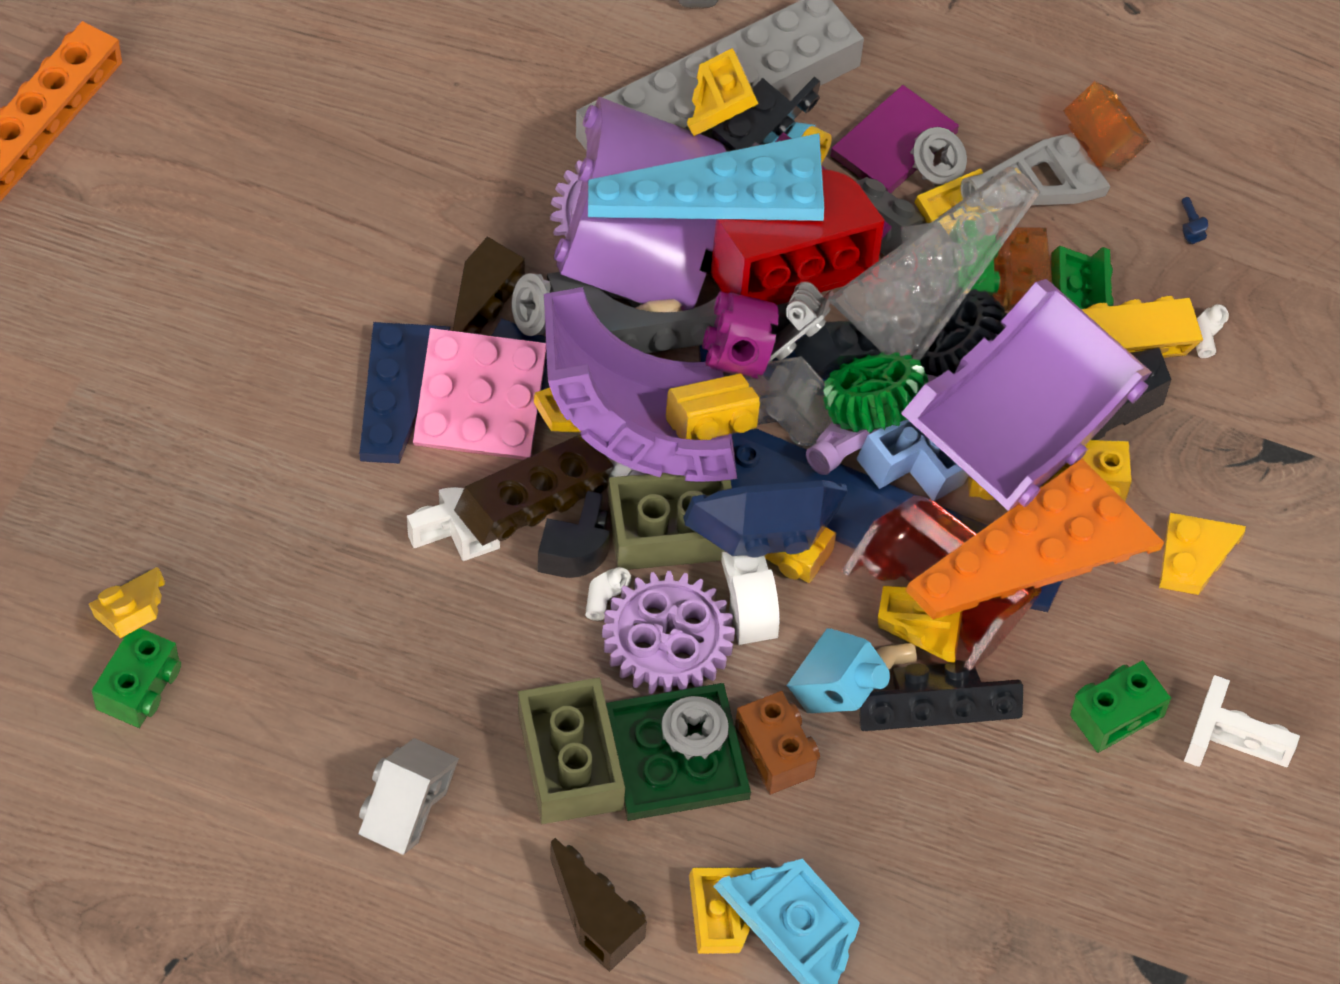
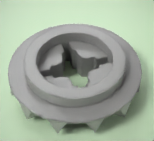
[910,127,967,187]
[512,274,551,336]
[662,696,728,759]

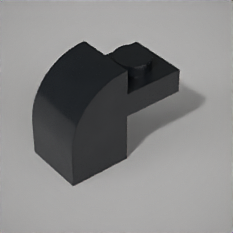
[538,491,610,578]

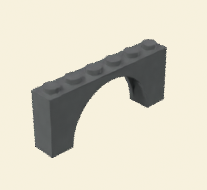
[547,272,791,353]

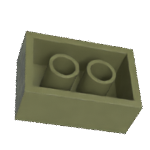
[608,473,732,570]
[518,677,625,825]

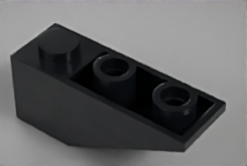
[794,319,909,380]

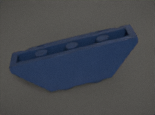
[683,480,848,558]

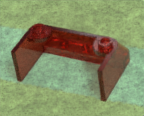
[842,495,1042,670]

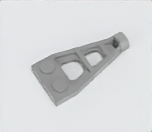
[961,133,1111,207]

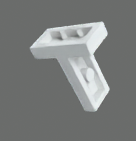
[1184,675,1300,767]

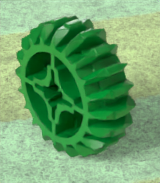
[823,352,929,433]

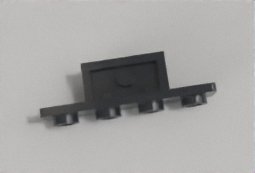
[712,77,821,151]
[859,660,1023,731]

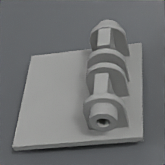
[768,282,834,363]

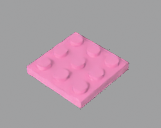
[413,328,547,460]

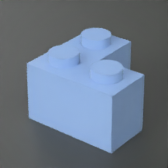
[856,420,969,502]

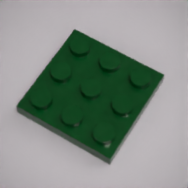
[606,683,751,821]

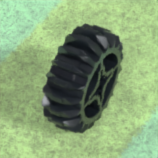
[910,289,1007,377]

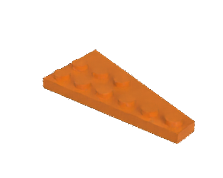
[906,458,1165,620]

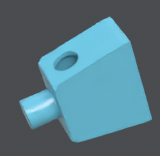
[787,628,890,713]

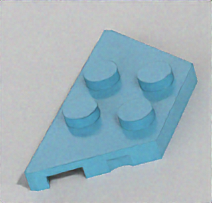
[713,859,860,984]

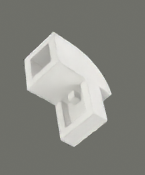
[407,487,500,561]
[721,552,779,645]

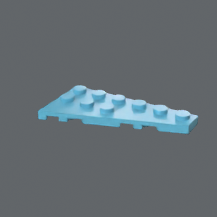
[588,133,824,221]

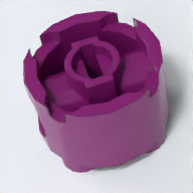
[702,292,779,380]

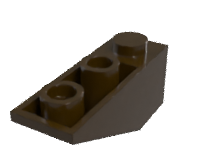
[452,236,525,335]
[550,838,647,972]

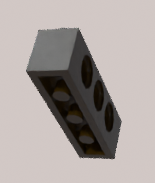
[454,434,614,546]

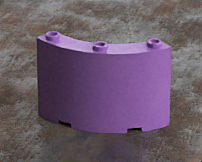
[554,97,726,311]
[901,279,1152,510]
[544,287,737,482]

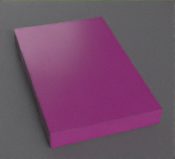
[830,85,959,193]

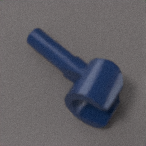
[1181,197,1208,244]

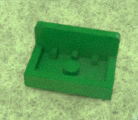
[1051,245,1114,309]

